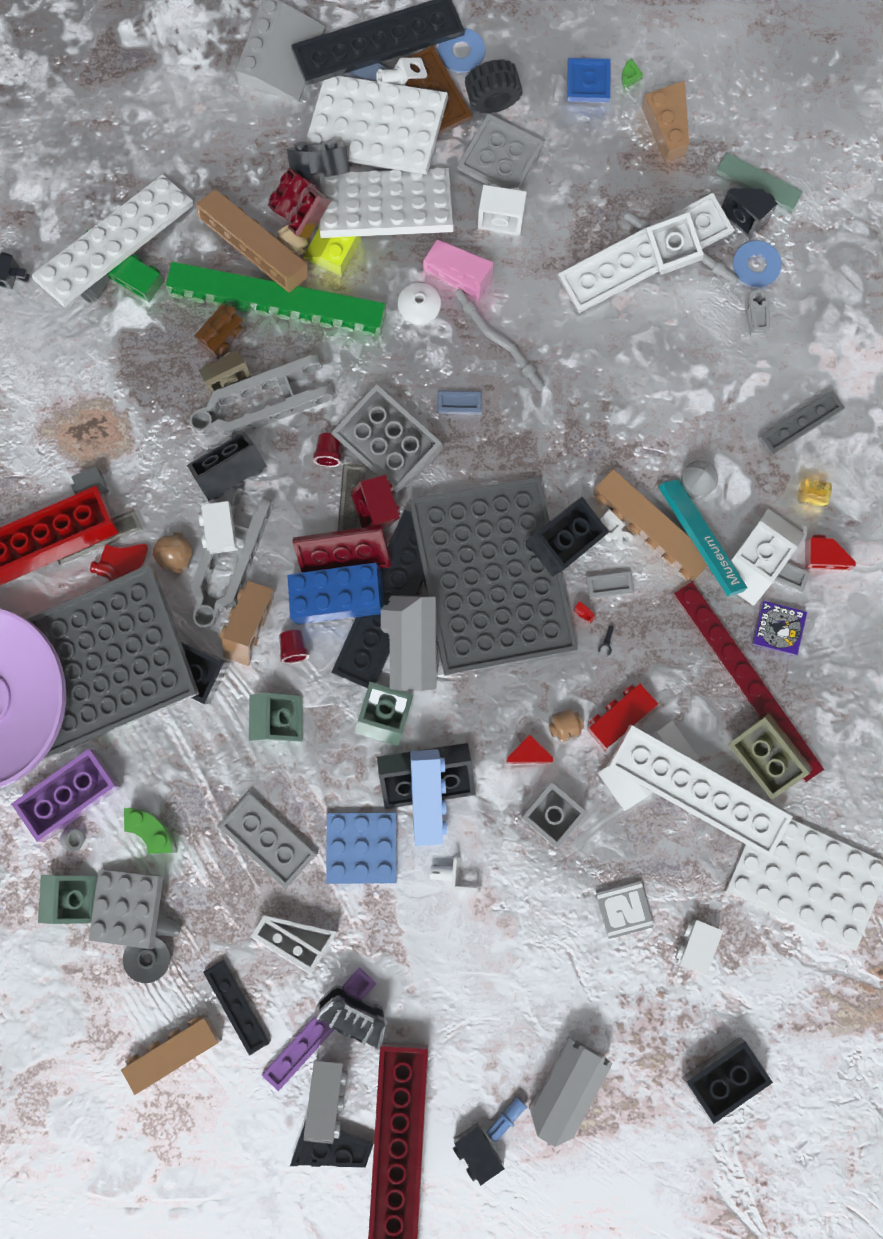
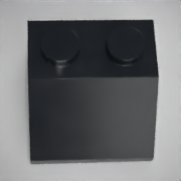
[721,188,778,239]

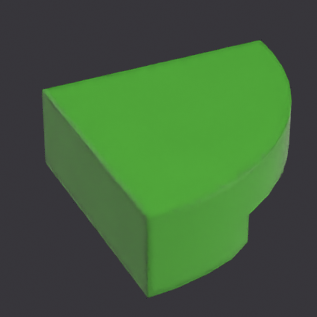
[621,58,643,89]

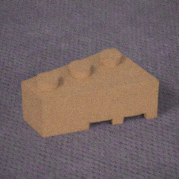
[641,80,689,163]
[220,581,273,666]

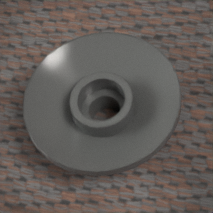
[123,937,170,983]

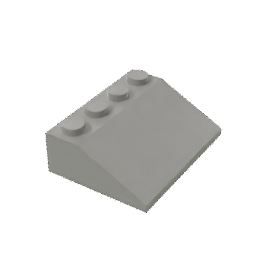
[236,0,326,102]
[331,384,444,493]

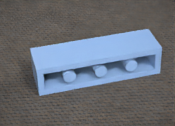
[410,749,447,846]

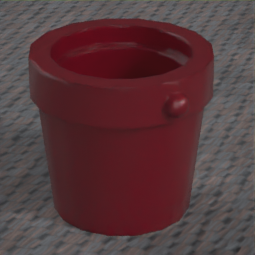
[313,433,342,467]
[279,630,310,664]

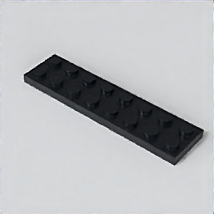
[291,0,465,86]
[331,510,424,689]

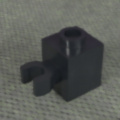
[0,252,30,289]

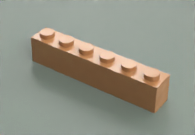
[196,189,308,293]
[593,469,708,582]

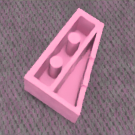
[423,240,494,301]

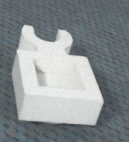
[600,509,634,550]

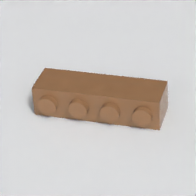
[121,1015,221,1095]

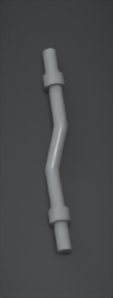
[623,211,739,285]
[454,289,545,391]

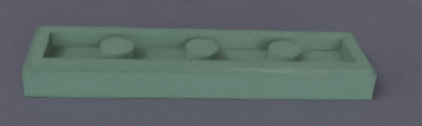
[716,153,803,213]

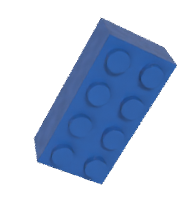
[287,563,385,625]

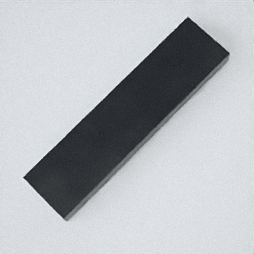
[203,959,271,1056]

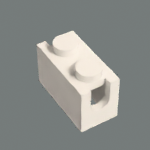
[199,501,237,554]
[675,919,723,976]

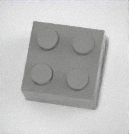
[520,782,588,849]

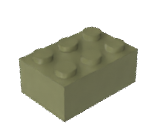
[728,713,812,800]

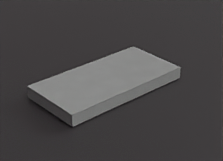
[218,792,318,889]

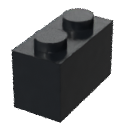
[453,1122,505,1186]

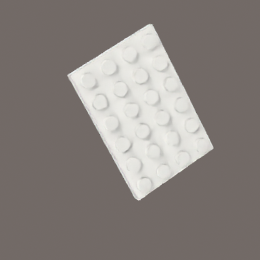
[306,76,448,175]
[320,168,453,238]
[725,819,883,951]

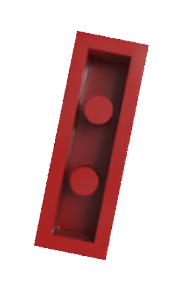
[587,683,658,751]

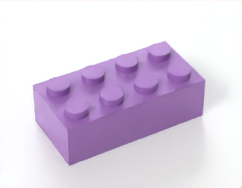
[11,748,121,842]

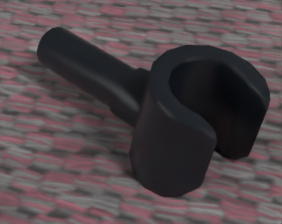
[597,626,614,657]

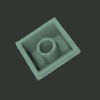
[354,682,413,746]
[249,693,303,742]
[38,875,97,924]

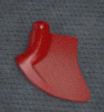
[90,544,148,582]

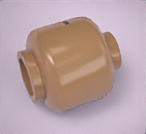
[548,709,584,742]

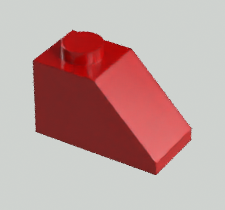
[805,535,856,571]

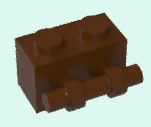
[194,304,246,359]

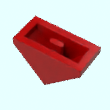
[506,735,553,764]

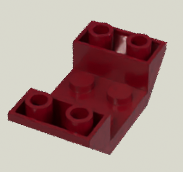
[268,167,332,239]

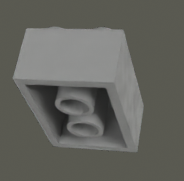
[304,1061,347,1144]

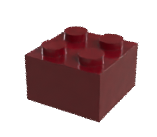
[350,475,400,529]

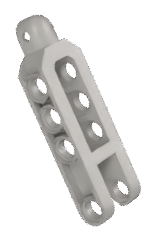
[189,355,334,438]
[190,487,274,629]

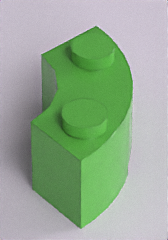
[124,808,177,854]

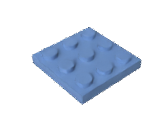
[326,813,396,884]

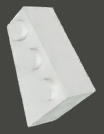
[251,915,337,976]

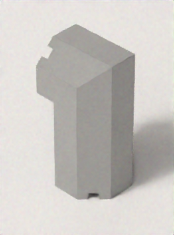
[381,595,437,691]
[529,1037,613,1147]

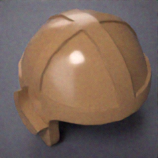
[153,532,193,574]

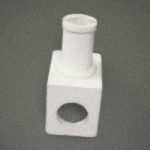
[376,58,427,86]
[430,857,481,892]

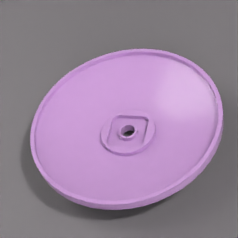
[0,609,66,788]

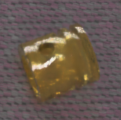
[797,477,832,508]

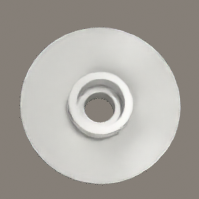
[398,282,441,325]

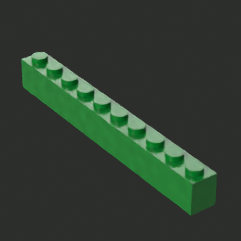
[165,262,386,336]

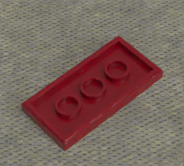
[292,525,392,573]

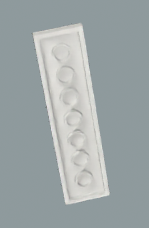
[32,174,193,307]
[558,193,734,314]
[607,725,793,858]

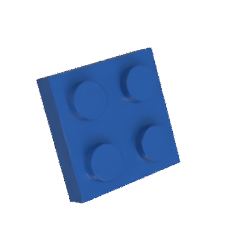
[567,58,611,103]

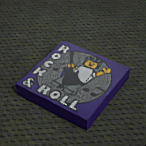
[752,601,807,656]

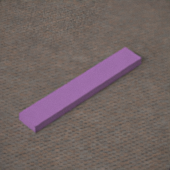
[262,967,376,1092]

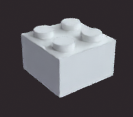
[478,184,527,235]
[646,212,704,275]

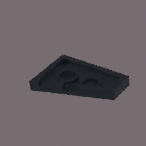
[290,1120,374,1168]

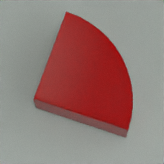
[573,601,596,624]

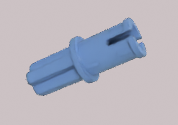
[486,1096,528,1142]

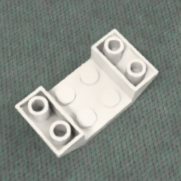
[730,509,805,606]
[598,721,699,811]

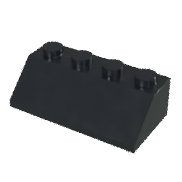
[377,743,476,809]

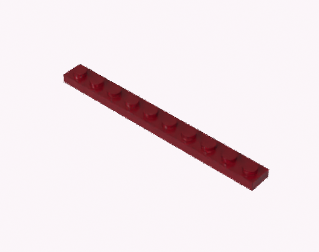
[673,582,825,783]

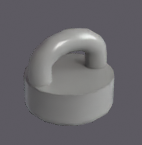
[60,828,84,852]

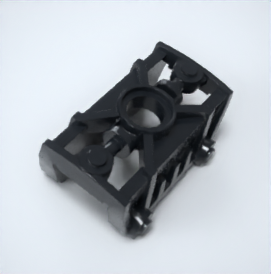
[315,984,386,1050]

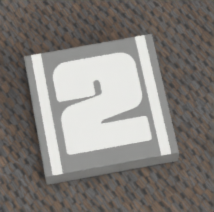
[596,881,654,939]

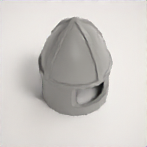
[680,461,718,499]

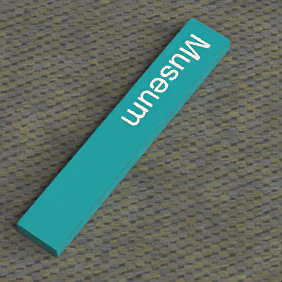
[658,479,748,597]

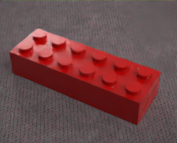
[0,486,119,586]

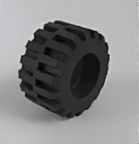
[464,59,523,114]

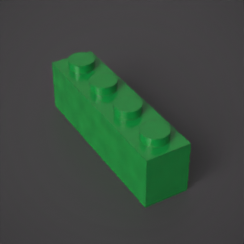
[84,230,164,303]

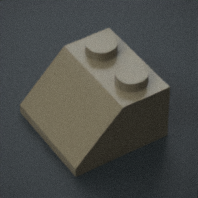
[199,351,251,395]

